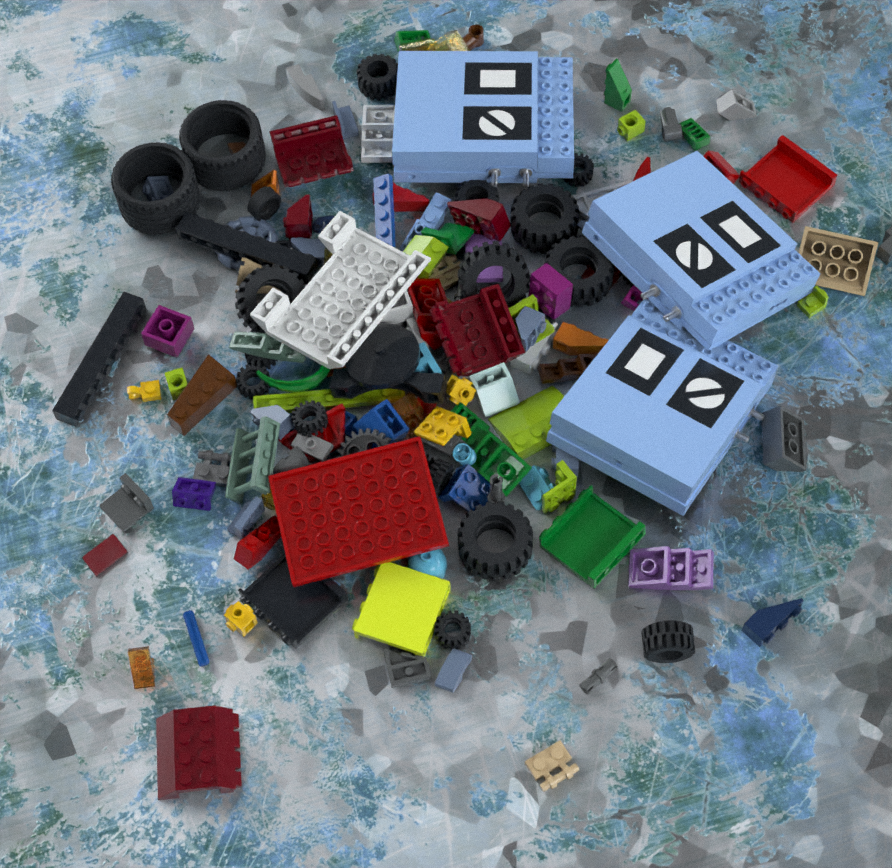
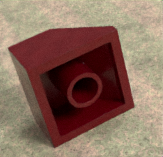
[283,194,313,240]

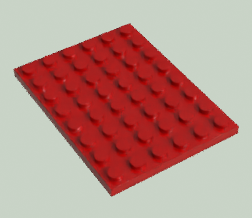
[268,436,449,587]

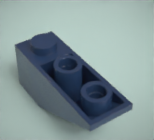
[742,598,804,647]

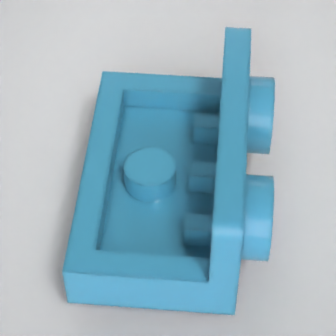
[519,465,556,511]

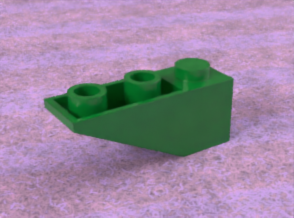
[603,58,632,112]

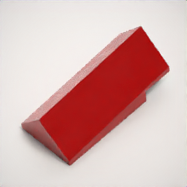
[407,279,449,350]

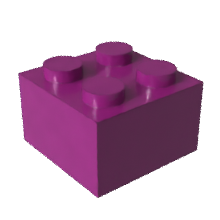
[528,263,573,320]
[141,305,195,358]

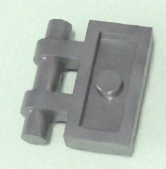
[193,450,232,487]

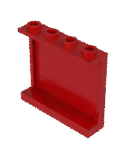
[739,135,837,223]

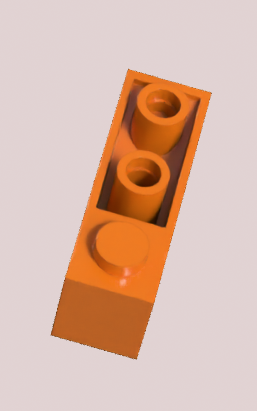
[553,322,609,356]

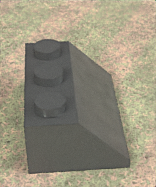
[761,406,806,472]

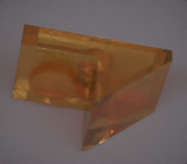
[128,646,155,689]

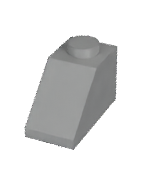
[716,89,757,120]

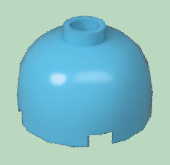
[408,549,447,579]

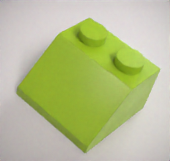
[403,235,449,279]

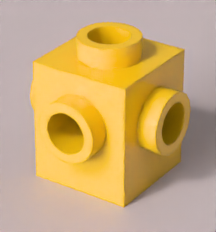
[446,374,476,406]
[224,601,258,637]

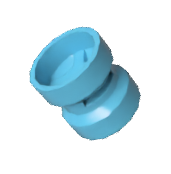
[453,443,477,466]

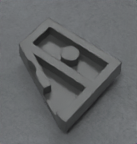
[383,648,432,688]

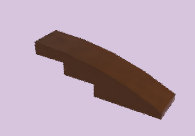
[537,353,598,384]

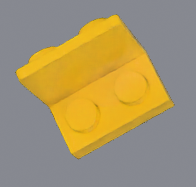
[414,406,472,446]

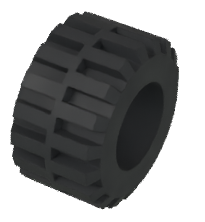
[357,54,398,100]
[454,180,499,202]
[641,620,695,663]

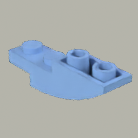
[399,192,452,251]

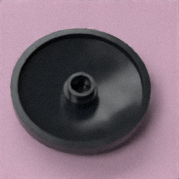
[345,324,420,389]

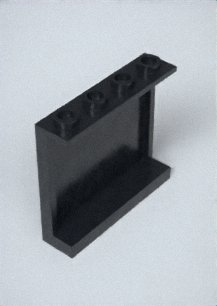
[238,553,348,649]

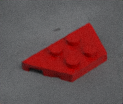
[278,403,345,464]

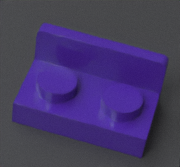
[172,477,216,511]

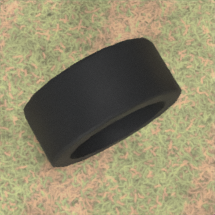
[247,187,282,221]

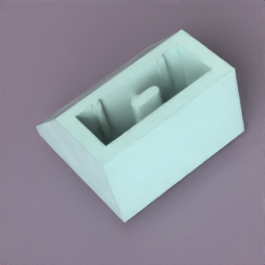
[469,363,520,417]

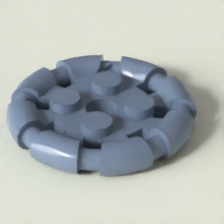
[215,216,279,272]

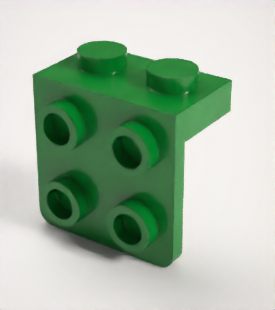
[421,223,474,255]

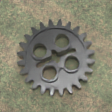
[336,428,391,458]

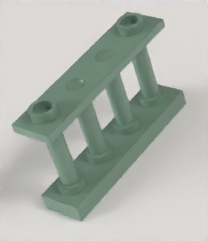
[225,416,280,504]

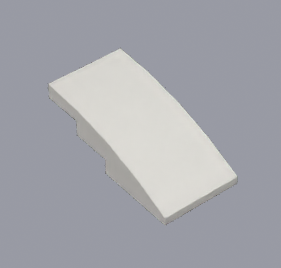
[361,105,395,163]

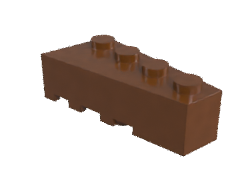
[167,354,238,436]

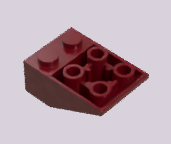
[447,199,511,242]

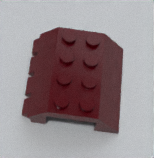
[269,115,354,188]
[429,284,526,376]
[156,705,242,800]

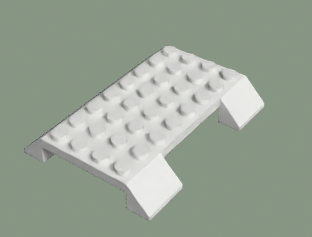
[250,211,431,369]

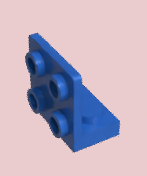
[438,464,490,512]

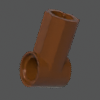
[454,24,484,51]

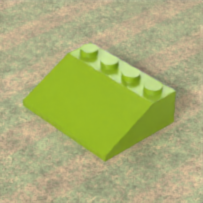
[488,385,564,460]

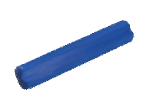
[183,610,209,667]

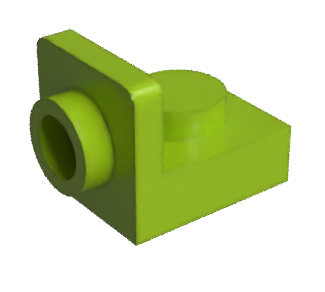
[797,285,829,318]

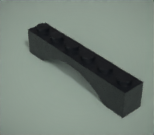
[329,368,448,404]

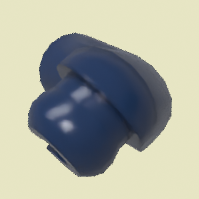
[312,215,334,233]

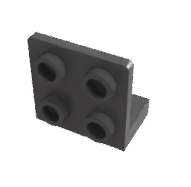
[100,473,154,532]

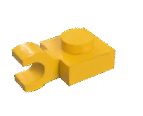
[127,380,162,402]

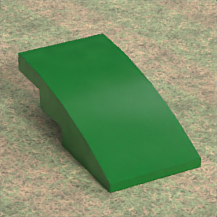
[461,421,532,497]

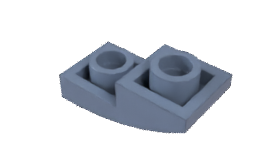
[435,648,472,693]

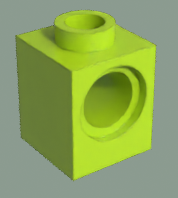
[617,109,646,141]
[164,367,188,400]

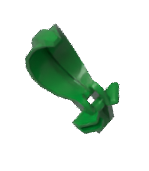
[256,365,330,393]

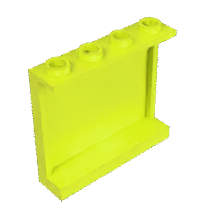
[352,562,451,657]

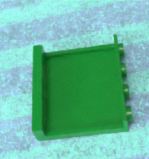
[539,485,646,589]

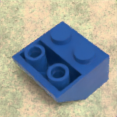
[353,399,410,449]

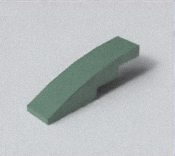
[229,331,306,363]

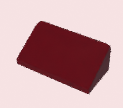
[82,534,128,576]

